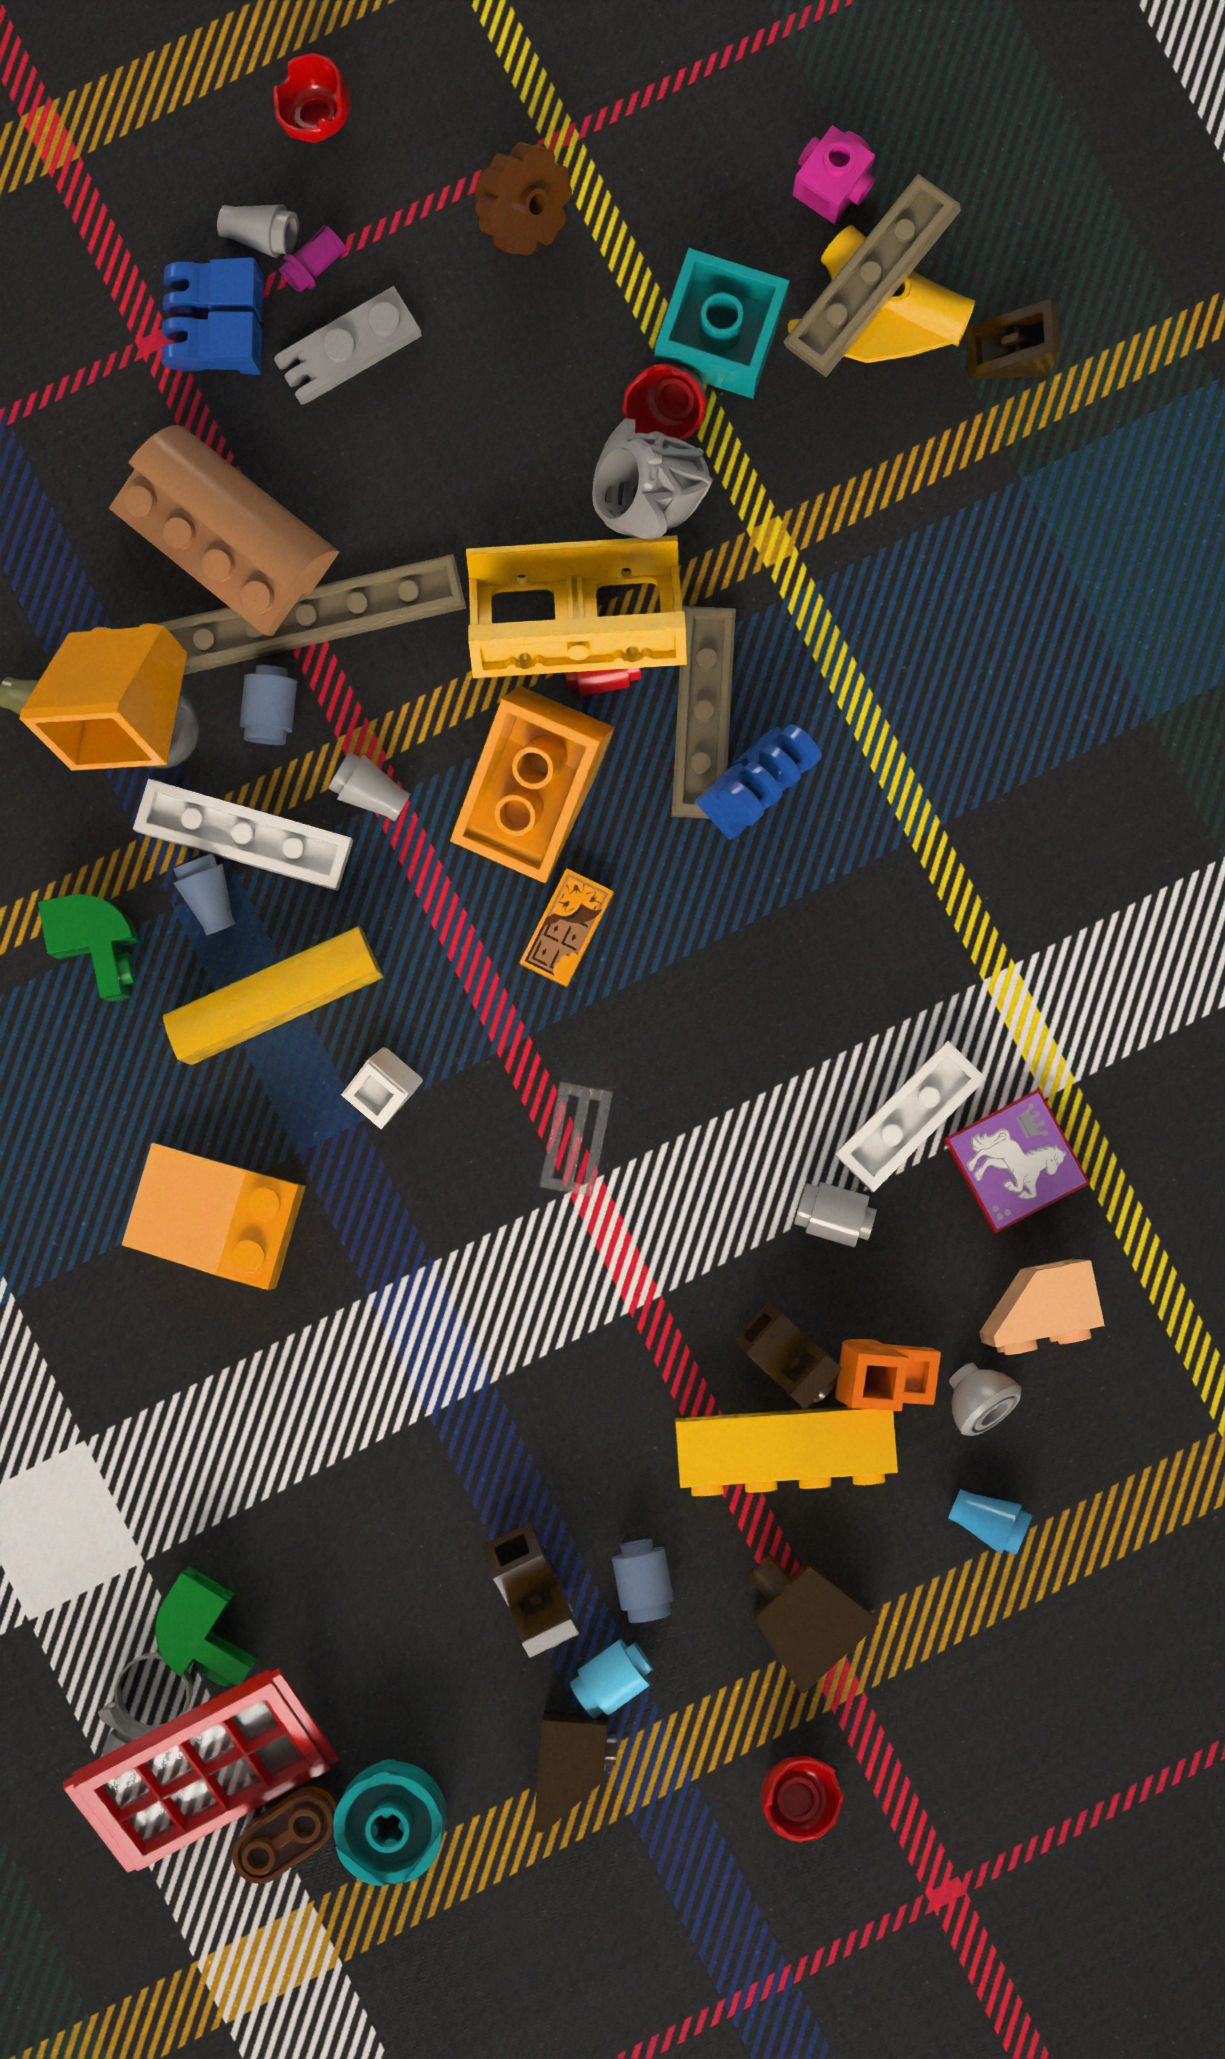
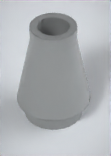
[217,204,299,258]
[328,752,411,821]

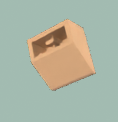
[979,1259,1105,1355]

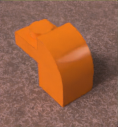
[835,1339,941,1411]

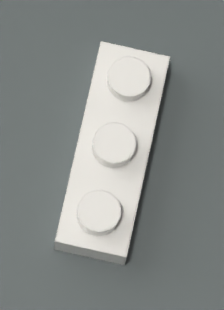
[834,1041,986,1192]

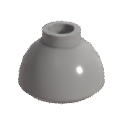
[949,1363,1022,1436]

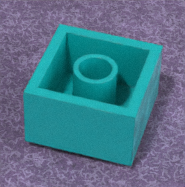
[654,248,789,399]

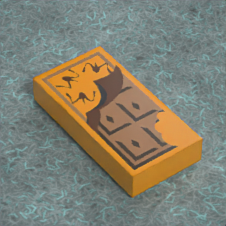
[519,868,614,987]

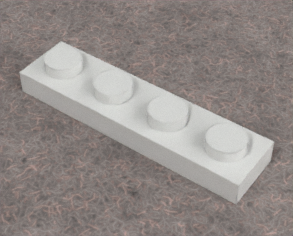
[133,779,353,891]

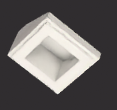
[341,1047,422,1129]

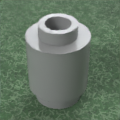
[794,1182,877,1247]

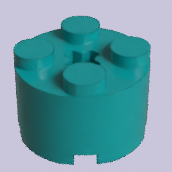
[333,1759,447,1886]

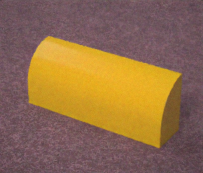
[163,926,384,1065]

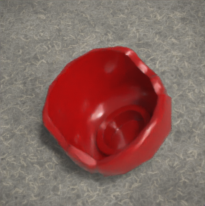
[273,53,351,143]
[622,362,708,441]
[760,1755,844,1842]

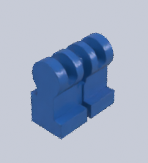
[161,258,264,375]
[694,724,822,840]

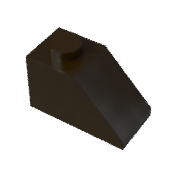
[534,1711,618,1833]

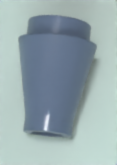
[173,853,236,936]

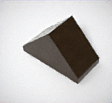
[966,298,1060,380]

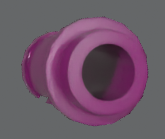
[279,225,347,293]

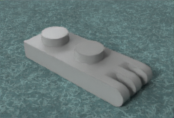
[274,286,422,404]

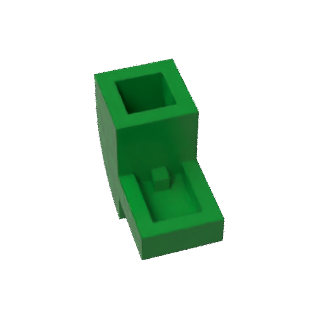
[38,894,141,1002]
[155,1566,258,1687]

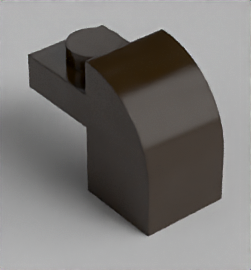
[733,1302,842,1409]
[482,1522,579,1658]

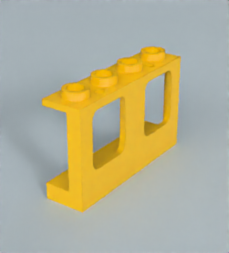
[466,535,687,678]

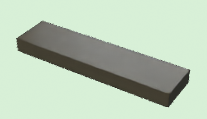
[784,174,961,377]
[671,606,736,819]

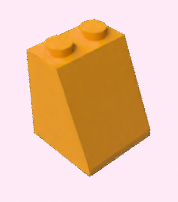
[19,623,187,771]

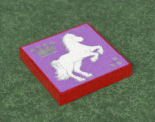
[943,1089,1090,1233]

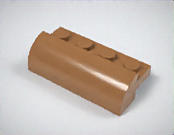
[109,425,339,636]

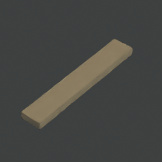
[157,554,466,675]

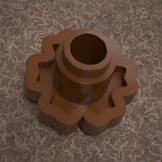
[475,142,572,256]

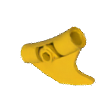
[788,225,975,363]

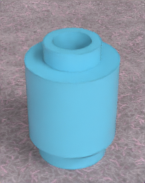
[570,1639,653,1719]

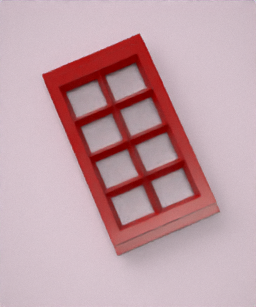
[63,1668,340,1873]

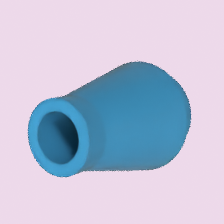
[948,1489,1033,1555]

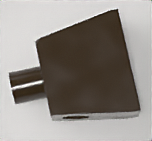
[747,1554,879,1694]

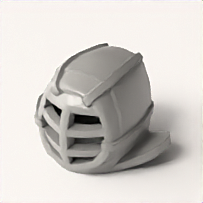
[592,418,713,539]

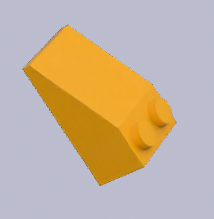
[450,686,615,883]
[122,1143,306,1290]

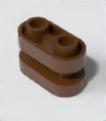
[232,1782,339,1884]

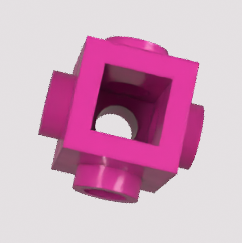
[793,125,876,224]

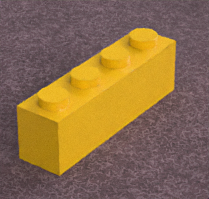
[675,1406,898,1496]

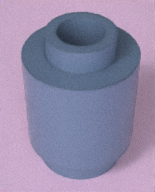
[240,665,297,745]
[612,1539,674,1623]

